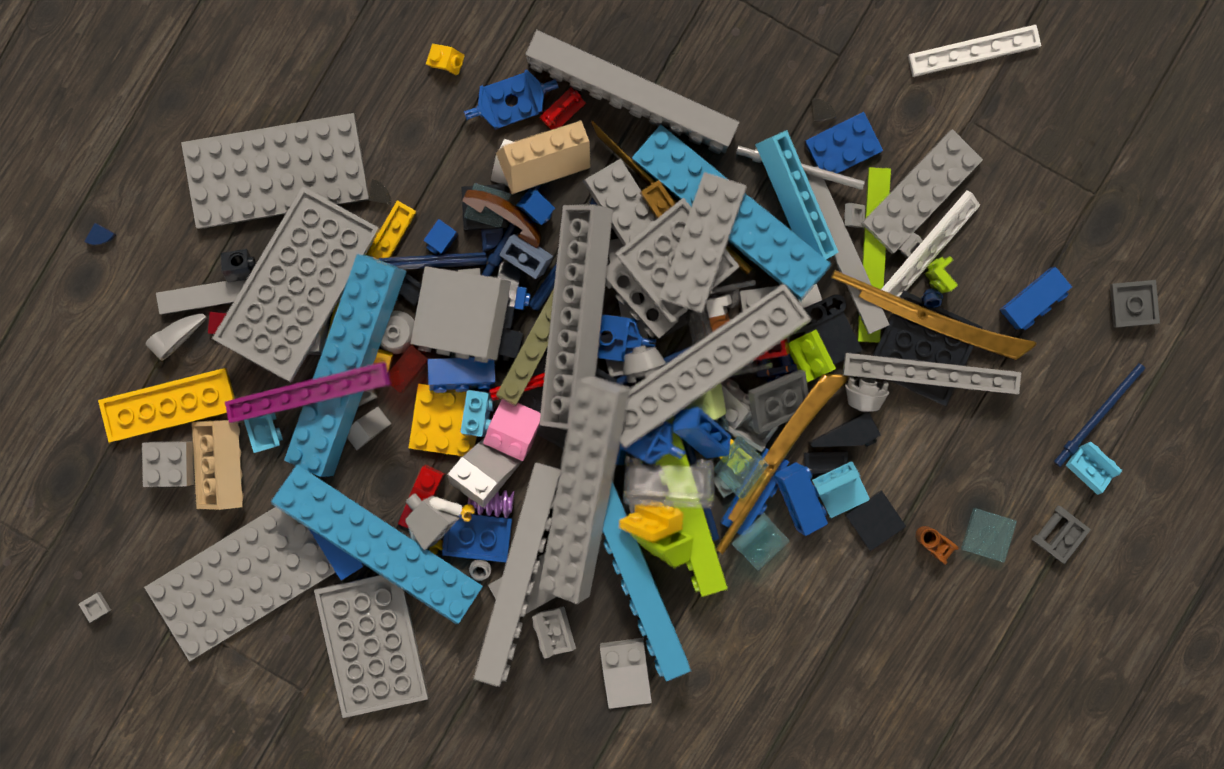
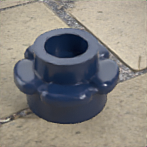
[921,288,943,308]

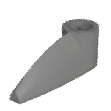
[145,314,207,360]

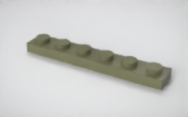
[496,289,554,406]

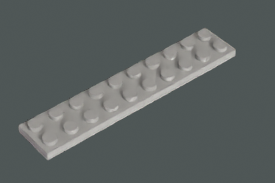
[620,284,811,448]

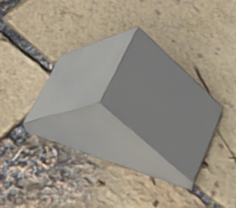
[347,407,391,450]

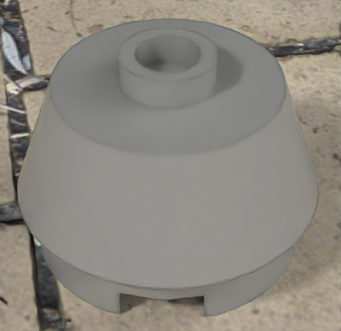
[380,311,415,354]
[623,345,666,383]
[845,376,889,412]

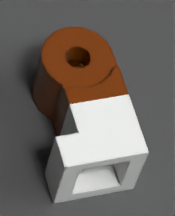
[706,294,732,332]

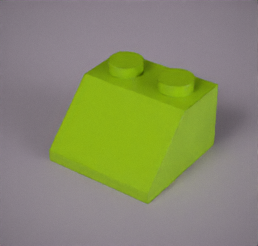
[631,530,694,567]

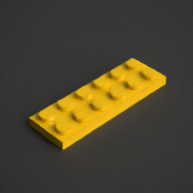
[98,368,235,442]

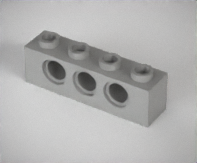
[605,258,678,339]

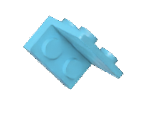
[812,461,870,518]

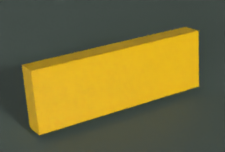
[366,200,417,259]

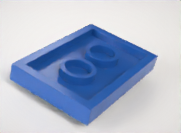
[805,112,883,180]
[442,513,512,562]

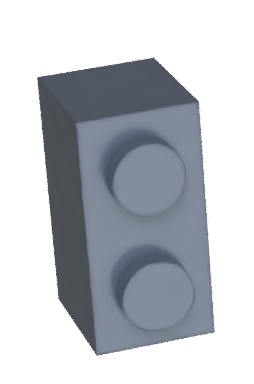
[500,233,554,279]

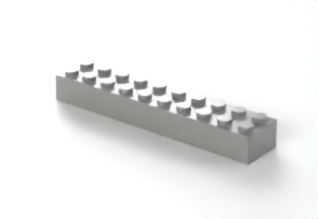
[526,30,739,154]
[539,205,613,429]
[539,376,630,604]
[474,463,561,686]

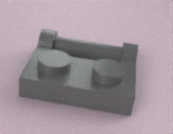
[1031,505,1091,564]

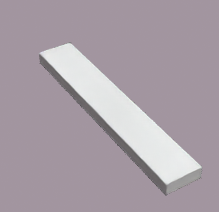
[908,25,1041,77]
[881,191,980,297]

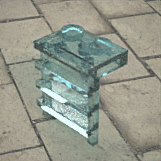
[732,514,790,571]

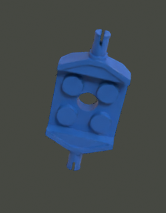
[464,70,559,129]
[597,315,656,362]
[619,421,685,465]

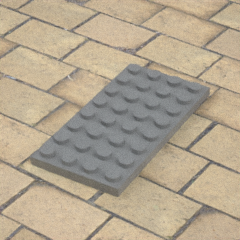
[181,113,370,229]
[212,186,380,382]
[144,507,335,661]

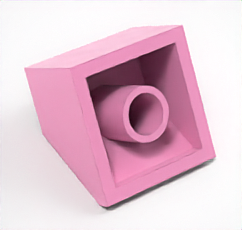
[483,399,541,461]

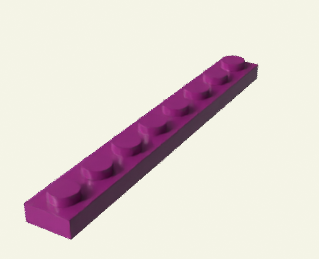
[225,362,390,423]

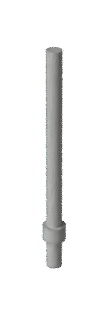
[736,146,865,190]

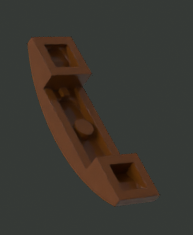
[462,190,541,248]

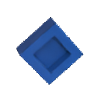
[514,287,531,311]

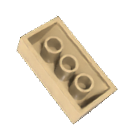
[496,121,590,194]
[192,420,243,510]

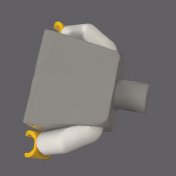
[406,494,475,555]

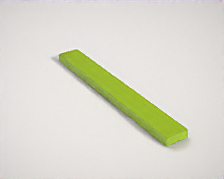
[857,167,891,343]

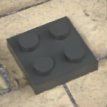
[1110,280,1160,327]

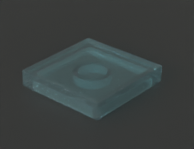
[713,436,769,499]
[961,508,1017,562]

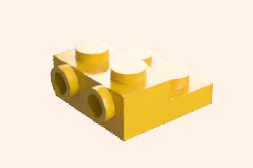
[619,499,683,542]

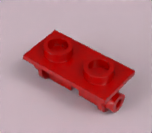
[540,88,586,130]

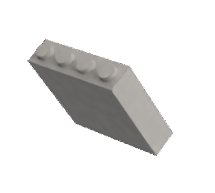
[410,266,511,363]

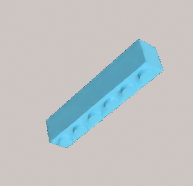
[755,131,838,259]

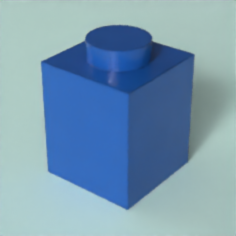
[516,189,555,225]
[423,219,458,255]

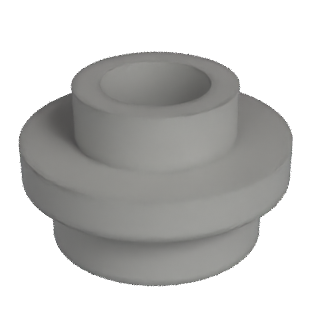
[469,559,491,581]

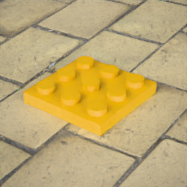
[409,384,477,456]

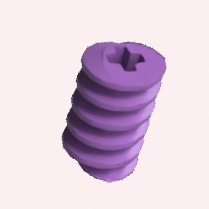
[468,490,515,518]

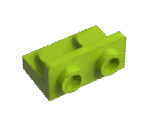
[788,330,836,382]

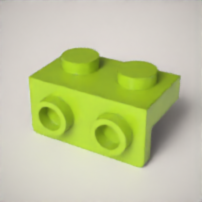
[925,257,958,293]

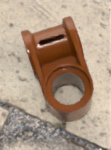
[915,526,959,565]

